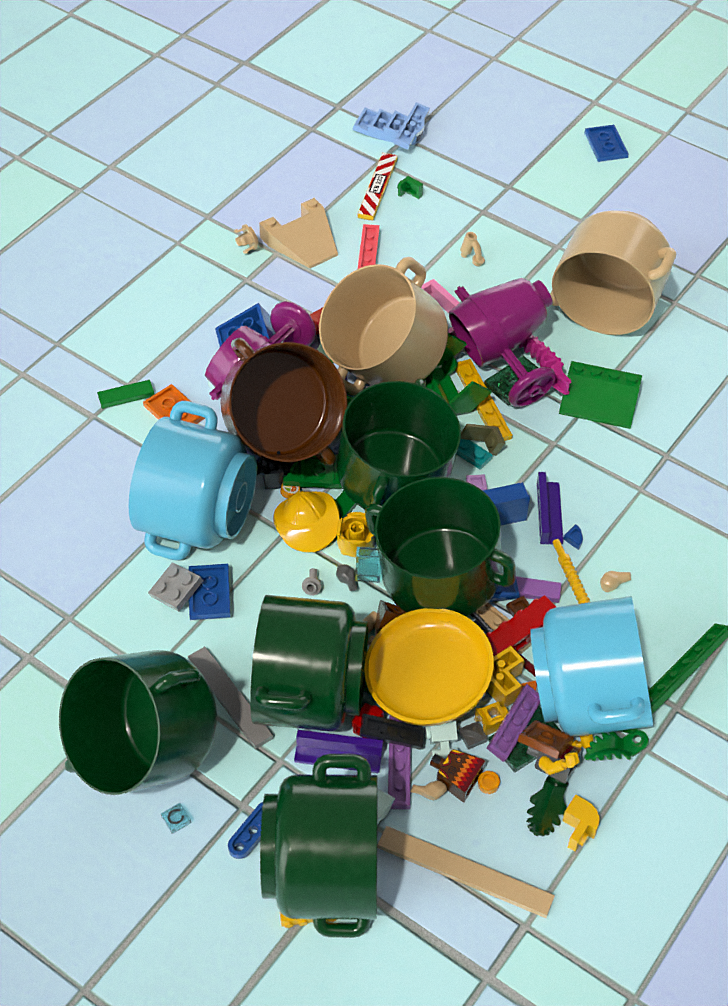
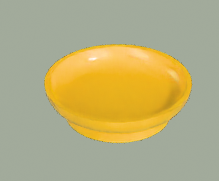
[364,608,494,726]

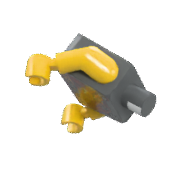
[527,735,593,783]

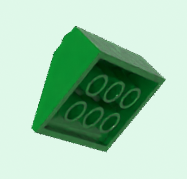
[559,361,642,429]

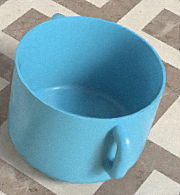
[129,401,257,560]
[531,596,653,737]

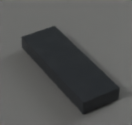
[359,714,425,750]

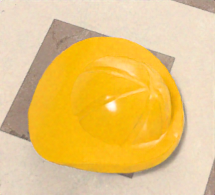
[273,491,340,552]

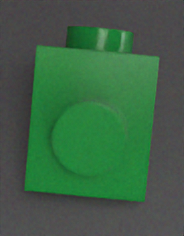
[397,176,423,199]

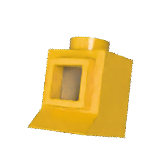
[474,702,508,736]

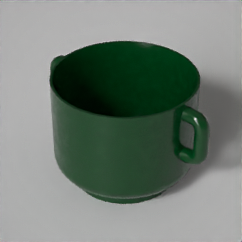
[336,378,461,509]
[365,477,516,616]
[250,595,368,731]
[59,650,217,795]
[260,754,377,938]

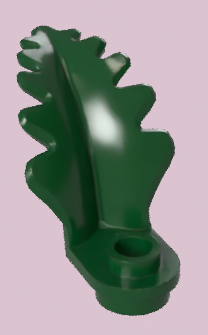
[526,775,569,837]

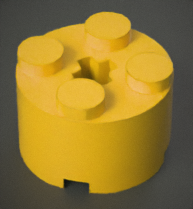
[337,512,376,557]

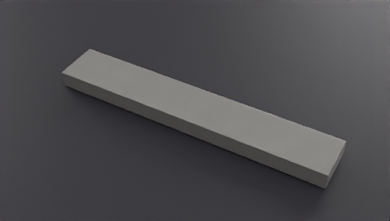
[187,646,273,750]

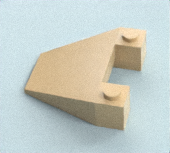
[259,198,338,269]

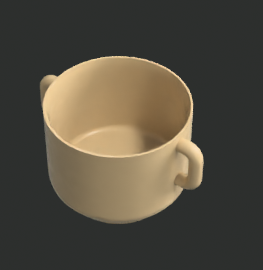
[550,210,676,335]
[319,257,448,396]

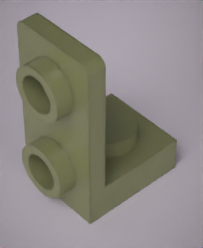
[461,424,505,456]

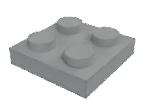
[148,562,203,612]

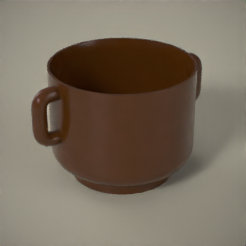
[220,338,347,466]

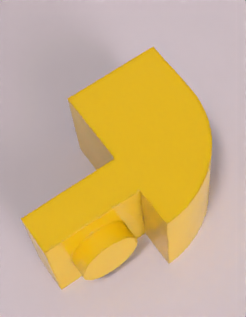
[563,794,599,852]

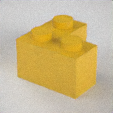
[487,646,524,707]

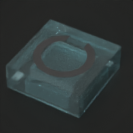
[161,803,192,834]

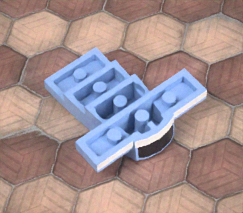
[353,102,430,149]

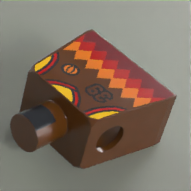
[430,749,485,802]

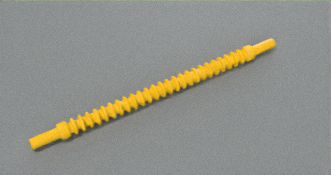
[552,539,590,604]

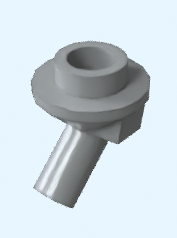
[302,568,322,596]

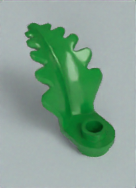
[584,730,649,761]

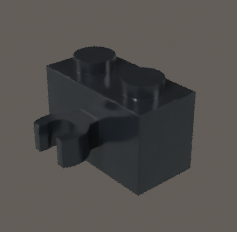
[256,451,284,489]

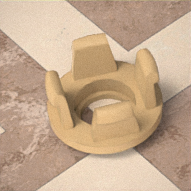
[233,224,258,254]

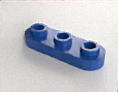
[228,802,263,859]

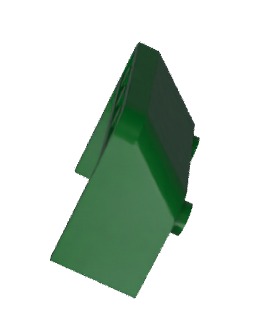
[424,333,492,414]

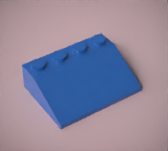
[215,303,275,347]

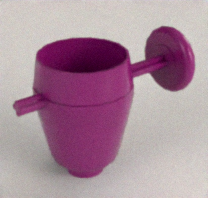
[449,278,556,407]
[205,301,316,400]

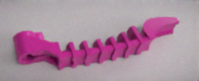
[519,335,571,395]

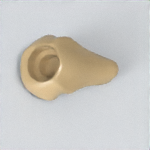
[600,571,631,592]
[410,781,447,800]

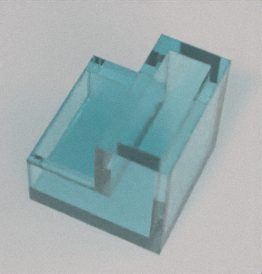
[355,547,381,583]

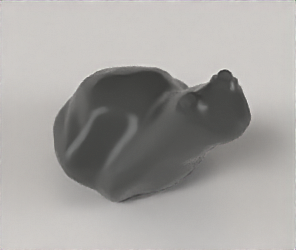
[336,564,357,591]

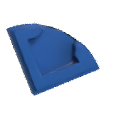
[563,524,583,550]

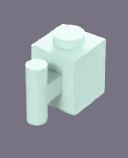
[425,720,458,757]

